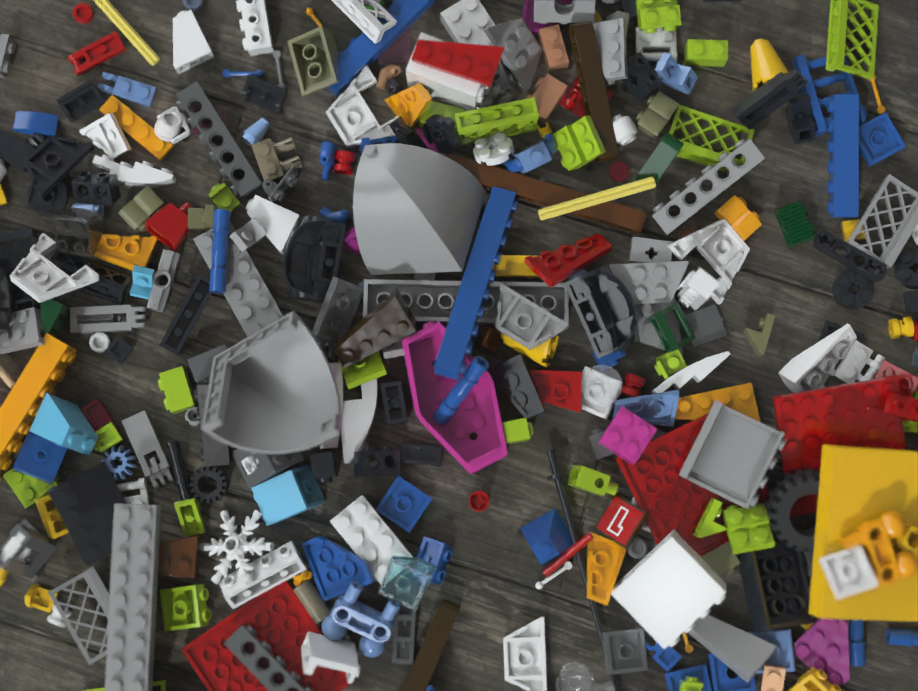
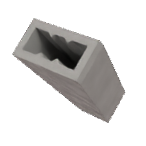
[689,614,776,683]

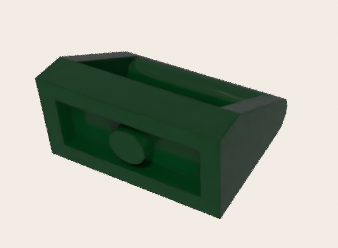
[41,299,70,338]
[648,301,696,353]

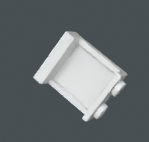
[301,632,361,684]

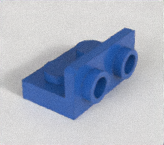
[411,536,453,585]

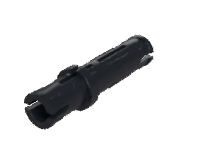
[166,441,193,501]

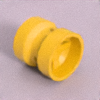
[888,317,914,339]

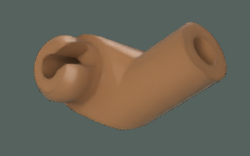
[376,64,401,90]

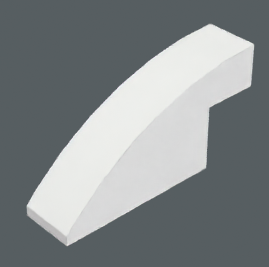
[341,378,378,464]

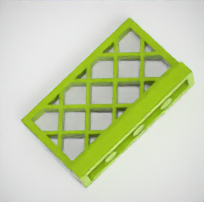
[826,0,879,80]
[454,97,539,146]
[669,105,755,173]

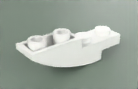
[92,155,177,187]

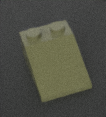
[287,26,339,97]

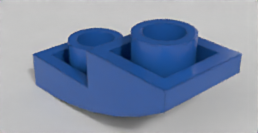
[13,111,58,136]

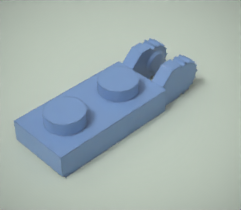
[98,72,157,108]

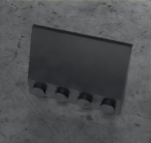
[47,461,126,566]
[737,542,817,633]

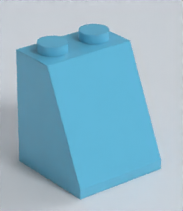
[29,393,98,456]
[252,465,326,526]

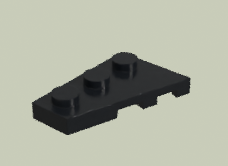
[486,354,546,419]

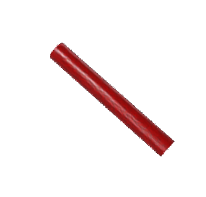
[542,532,594,577]

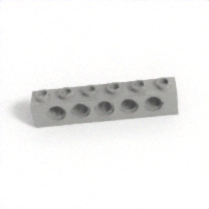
[652,138,765,235]

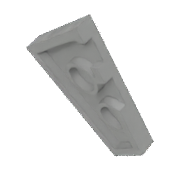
[592,18,627,81]

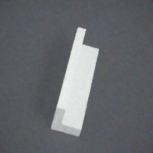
[332,0,397,44]

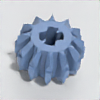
[101,445,136,480]

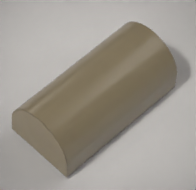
[293,579,331,624]

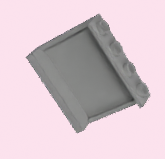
[679,400,787,510]

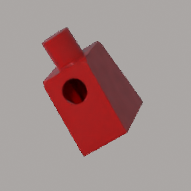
[145,202,193,252]

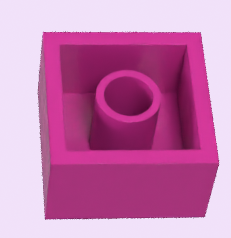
[598,406,657,465]

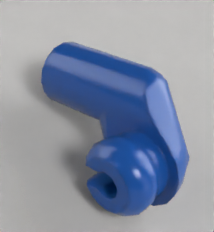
[319,206,350,224]

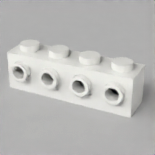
[236,0,274,56]
[676,268,720,311]
[219,541,306,609]

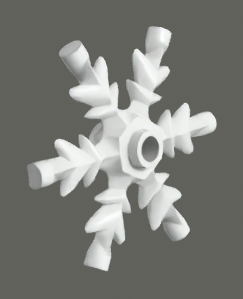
[199,510,274,584]

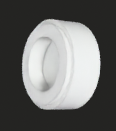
[89,332,111,353]

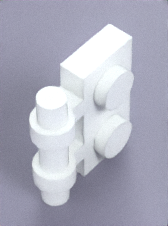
[834,340,885,384]

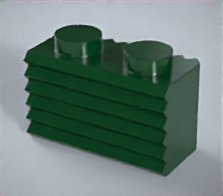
[774,201,816,249]

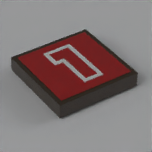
[594,494,649,550]

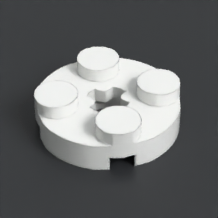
[473,132,514,166]

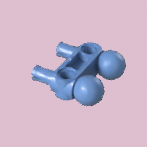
[321,581,400,658]

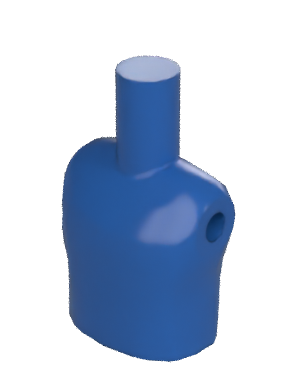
[319,142,337,181]

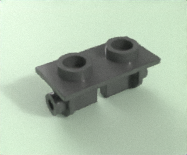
[494,58,518,96]

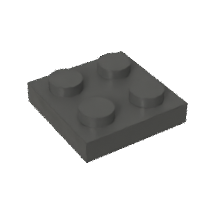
[602,628,648,675]

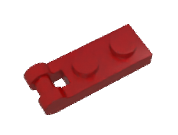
[68,31,126,76]

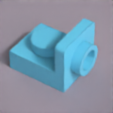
[130,265,155,299]

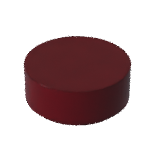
[609,161,629,183]

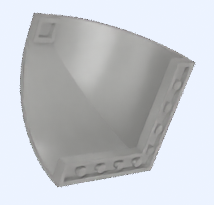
[353,143,486,275]
[201,311,341,454]

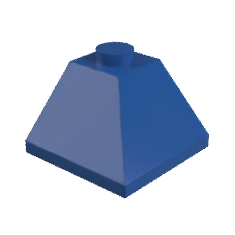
[520,508,572,565]

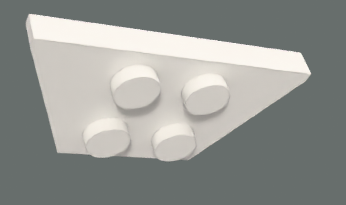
[503,617,547,691]

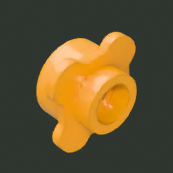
[292,564,312,586]

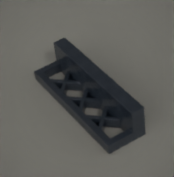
[49,248,133,305]

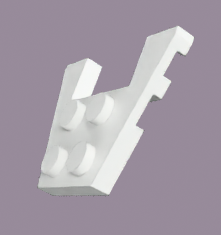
[326,66,399,147]
[667,219,750,304]
[10,233,99,303]

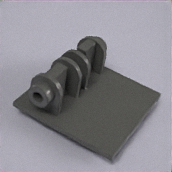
[262,165,299,204]

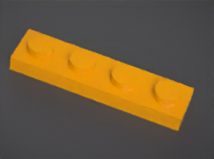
[99,95,174,161]

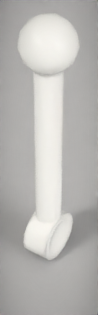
[535,562,572,589]

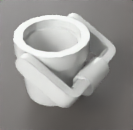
[154,107,191,144]

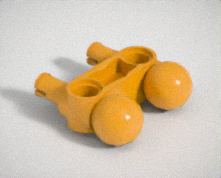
[840,511,918,586]

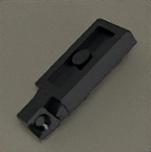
[389,117,429,150]

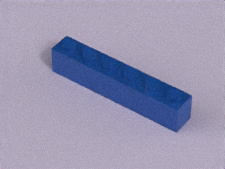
[827,94,859,218]

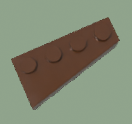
[158,536,201,578]

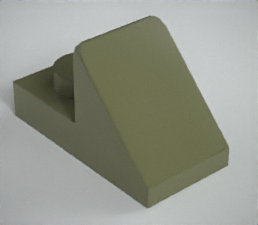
[188,204,214,232]
[743,313,775,357]

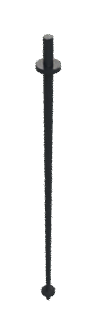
[546,449,619,691]

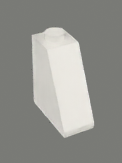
[173,10,214,74]
[246,195,301,254]

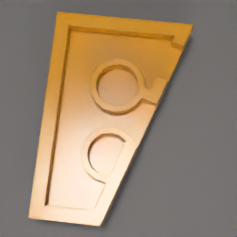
[385,83,432,128]

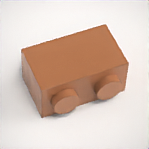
[538,24,569,74]
[526,73,567,124]

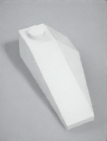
[778,324,857,393]

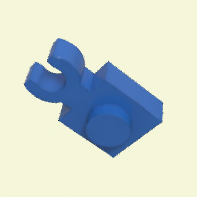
[645,641,682,672]

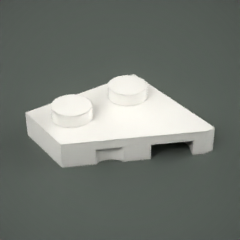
[79,113,131,158]

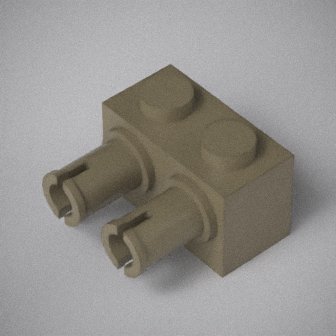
[251,137,302,184]

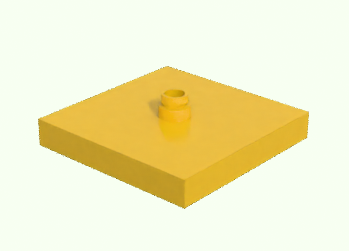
[809,445,918,622]

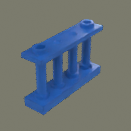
[792,55,867,137]

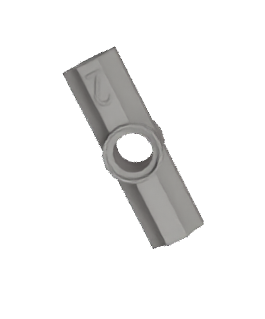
[146,249,181,313]

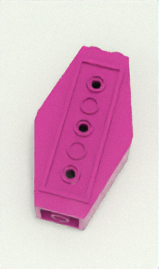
[402,321,508,475]

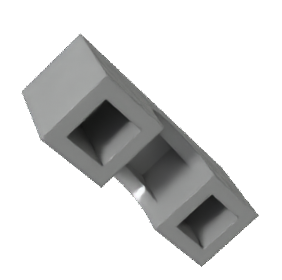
[534,0,595,24]

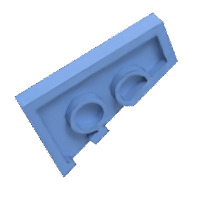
[612,390,679,426]

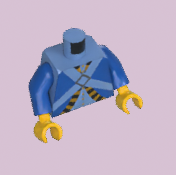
[503,122,558,174]

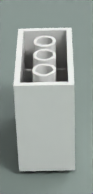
[406,32,492,112]
[611,530,727,649]

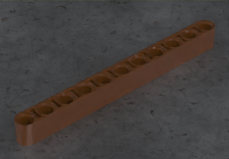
[437,151,647,234]

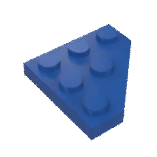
[301,536,376,601]

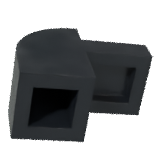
[786,95,815,145]

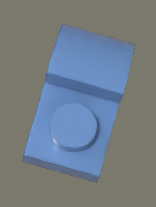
[655,52,698,94]

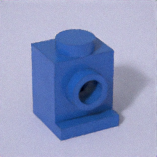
[592,349,626,372]

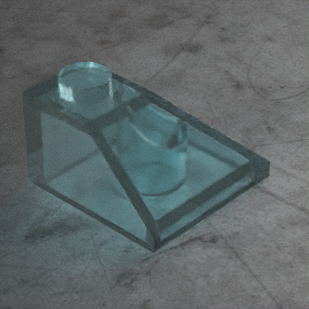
[378,556,437,611]

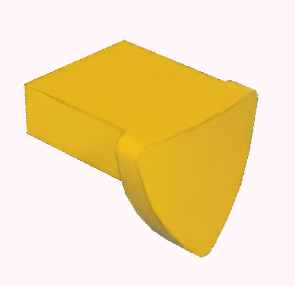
[25,583,59,613]

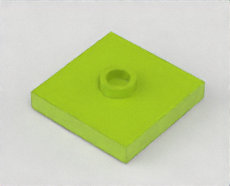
[338,351,387,389]

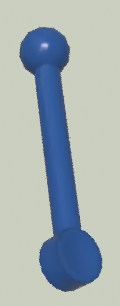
[222,69,264,78]

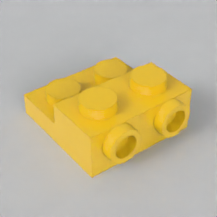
[787,667,842,691]

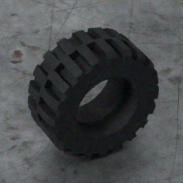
[764,468,820,552]

